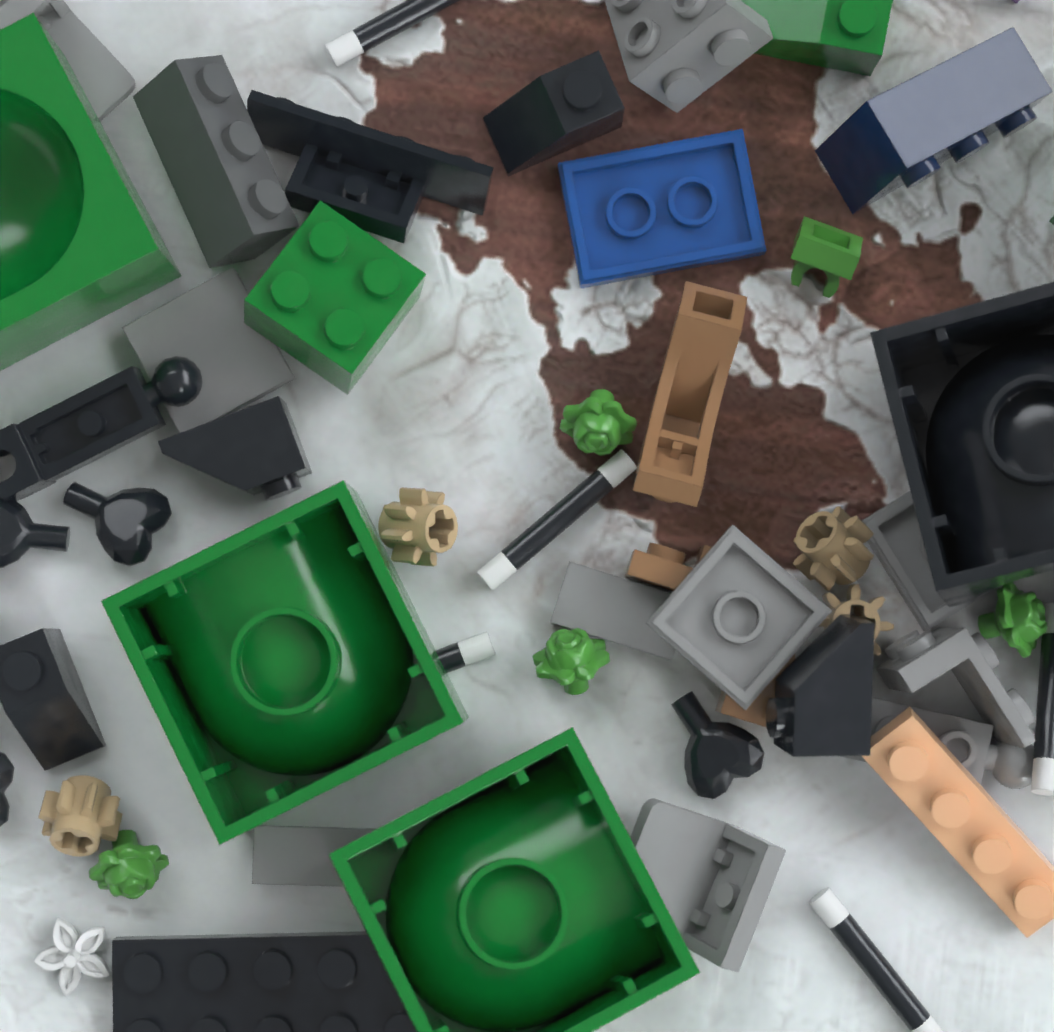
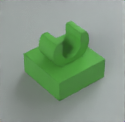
[791,216,863,298]

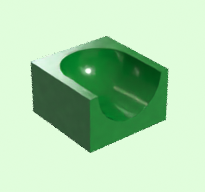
[0,13,182,371]
[101,480,469,845]
[328,727,700,1032]

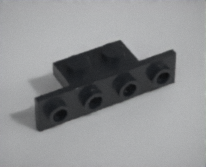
[247,90,494,243]

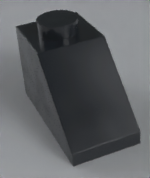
[483,50,625,177]
[158,396,312,501]
[766,614,875,757]
[0,628,106,771]

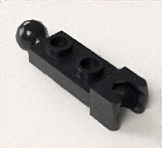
[0,356,203,501]

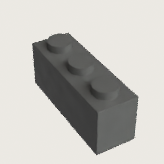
[133,55,299,268]

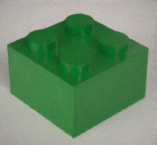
[244,200,426,395]

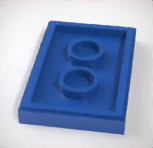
[557,129,766,289]

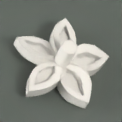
[33,918,111,996]

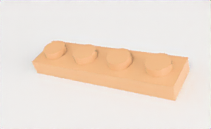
[862,706,1054,938]

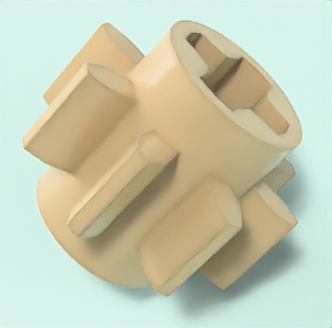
[378,487,458,567]
[793,506,874,591]
[818,584,894,656]
[38,775,123,857]

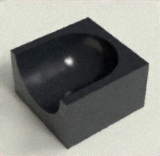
[870,282,1054,607]

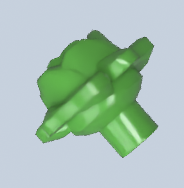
[559,389,637,456]
[978,582,1048,658]
[532,628,610,695]
[88,829,169,899]

